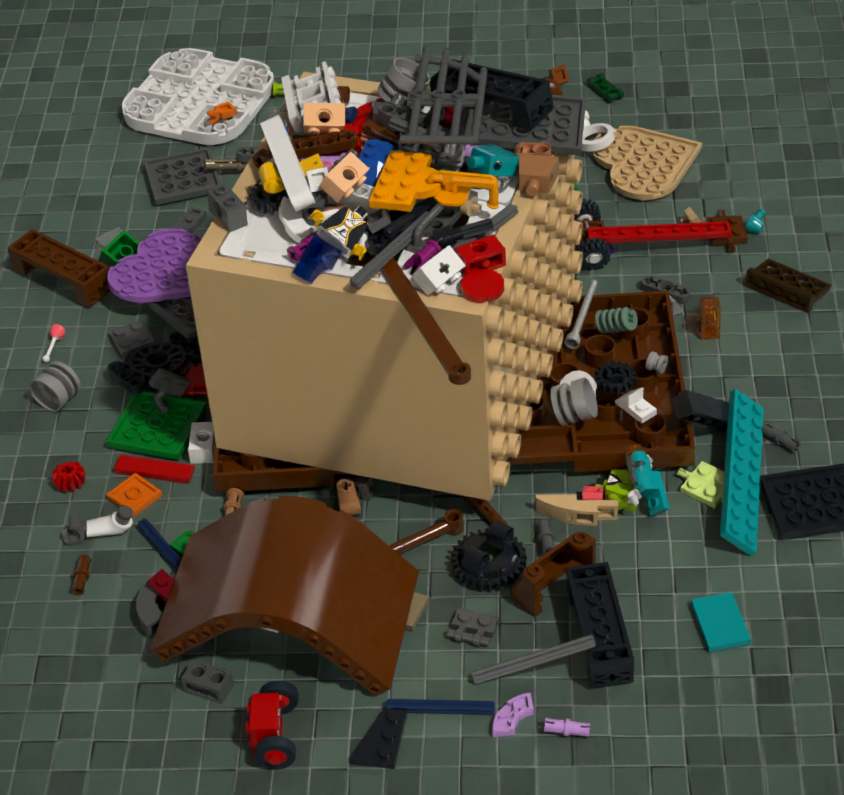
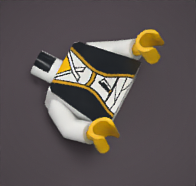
[308,206,369,261]

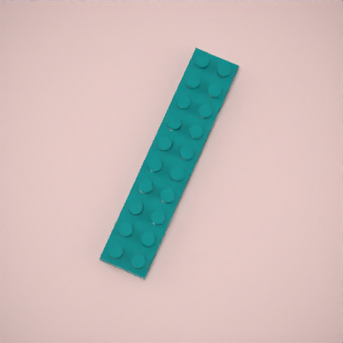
[720,388,764,556]

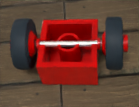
[246,681,299,769]

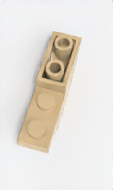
[536,494,618,526]

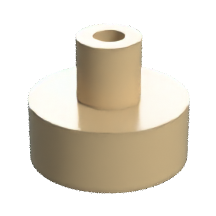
[460,194,482,216]

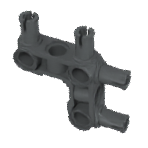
[378,93,451,166]

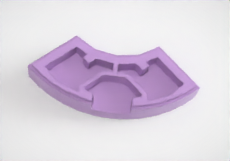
[492,692,534,737]

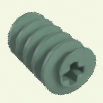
[595,307,638,334]

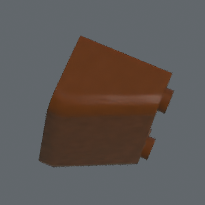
[510,532,596,617]

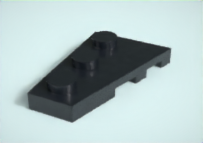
[350,708,407,769]

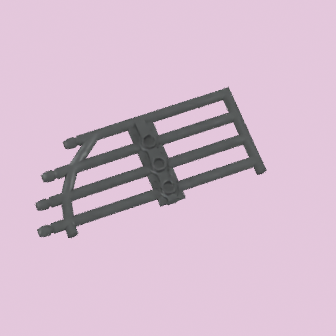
[400,45,488,144]

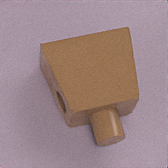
[519,154,559,196]

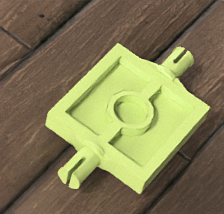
[677,461,724,509]

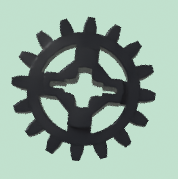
[249,184,290,215]
[594,360,637,396]

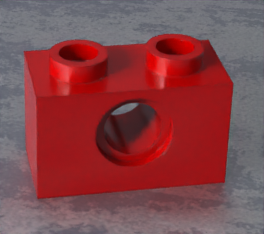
[455,234,506,275]

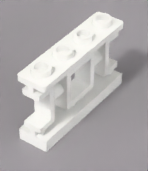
[281,61,341,133]

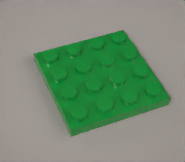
[106,391,207,460]

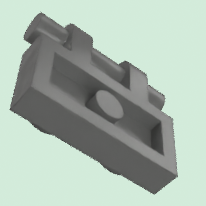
[447,608,499,646]

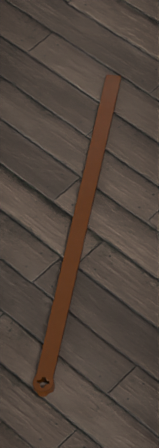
[350,209,471,385]

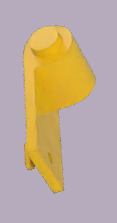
[258,153,324,194]

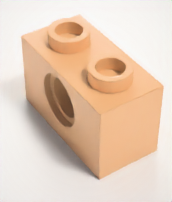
[303,103,345,136]
[319,152,369,203]

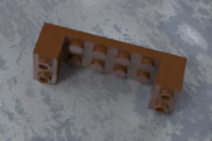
[7,229,111,308]

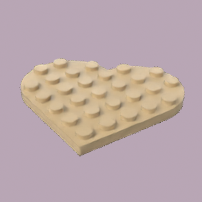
[592,126,702,201]

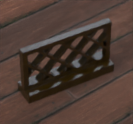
[744,258,832,313]

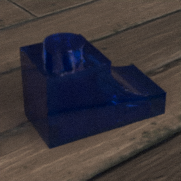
[292,235,343,284]

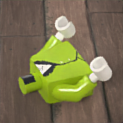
[595,454,653,512]

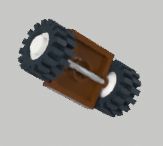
[574,199,611,270]

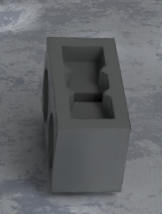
[181,659,234,704]

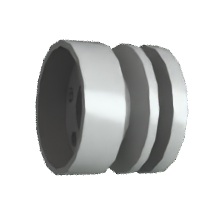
[378,57,431,109]
[29,361,81,412]
[551,377,598,426]

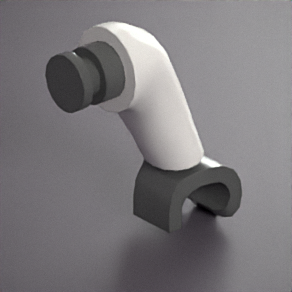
[62,505,133,545]

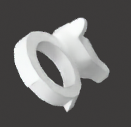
[582,110,616,152]

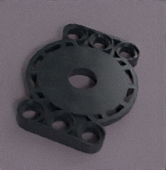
[107,332,202,394]

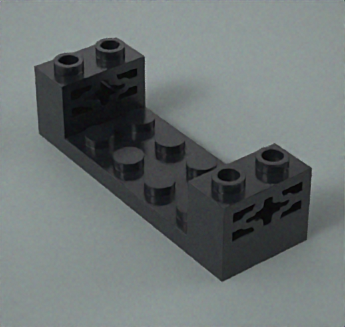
[429,59,554,130]
[566,562,634,688]

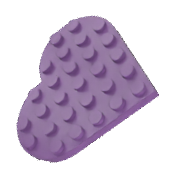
[107,229,203,304]

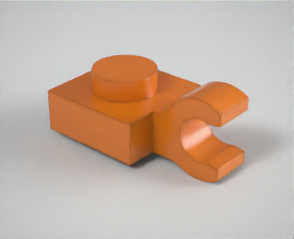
[207,101,237,124]

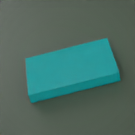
[691,592,751,652]

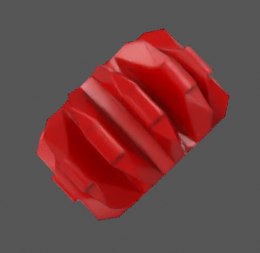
[52,460,86,493]

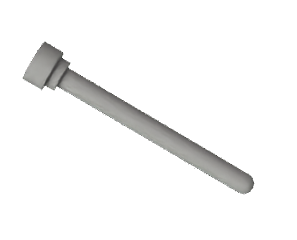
[564,279,597,349]

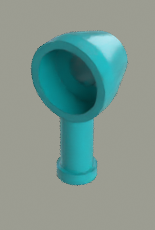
[745,209,766,233]

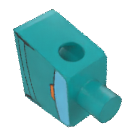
[467,144,519,176]

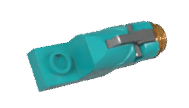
[625,444,670,516]

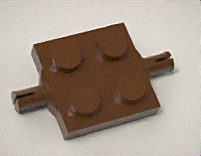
[706,209,748,253]

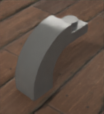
[136,571,178,639]

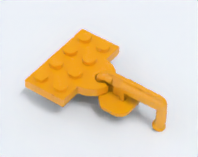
[369,150,499,212]

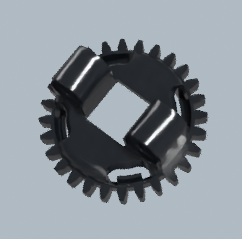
[450,520,527,592]

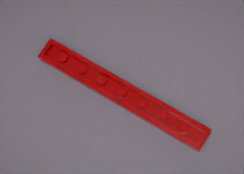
[587,221,732,243]

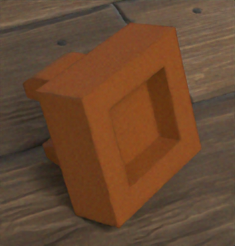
[549,65,569,84]

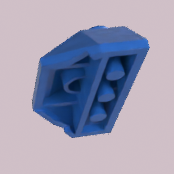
[358,139,398,187]

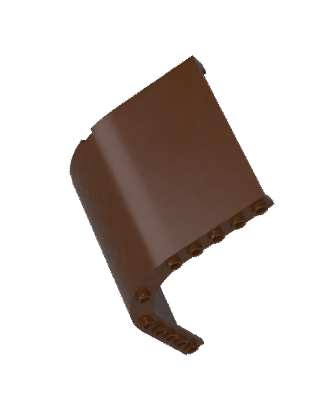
[150,496,419,695]

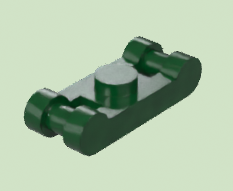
[586,73,624,103]

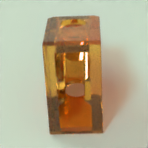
[699,297,721,339]

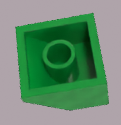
[98,230,140,268]

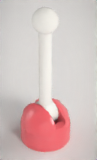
[42,324,66,362]

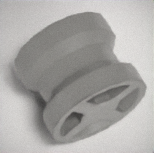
[646,351,668,374]

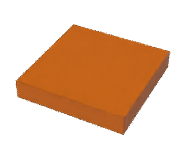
[106,473,163,518]

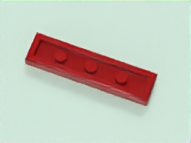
[114,455,195,484]

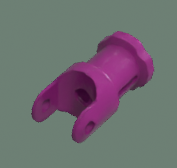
[287,234,324,264]
[404,239,442,272]

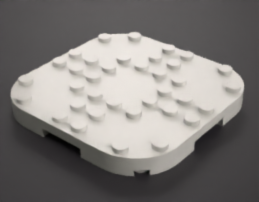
[122,48,274,146]

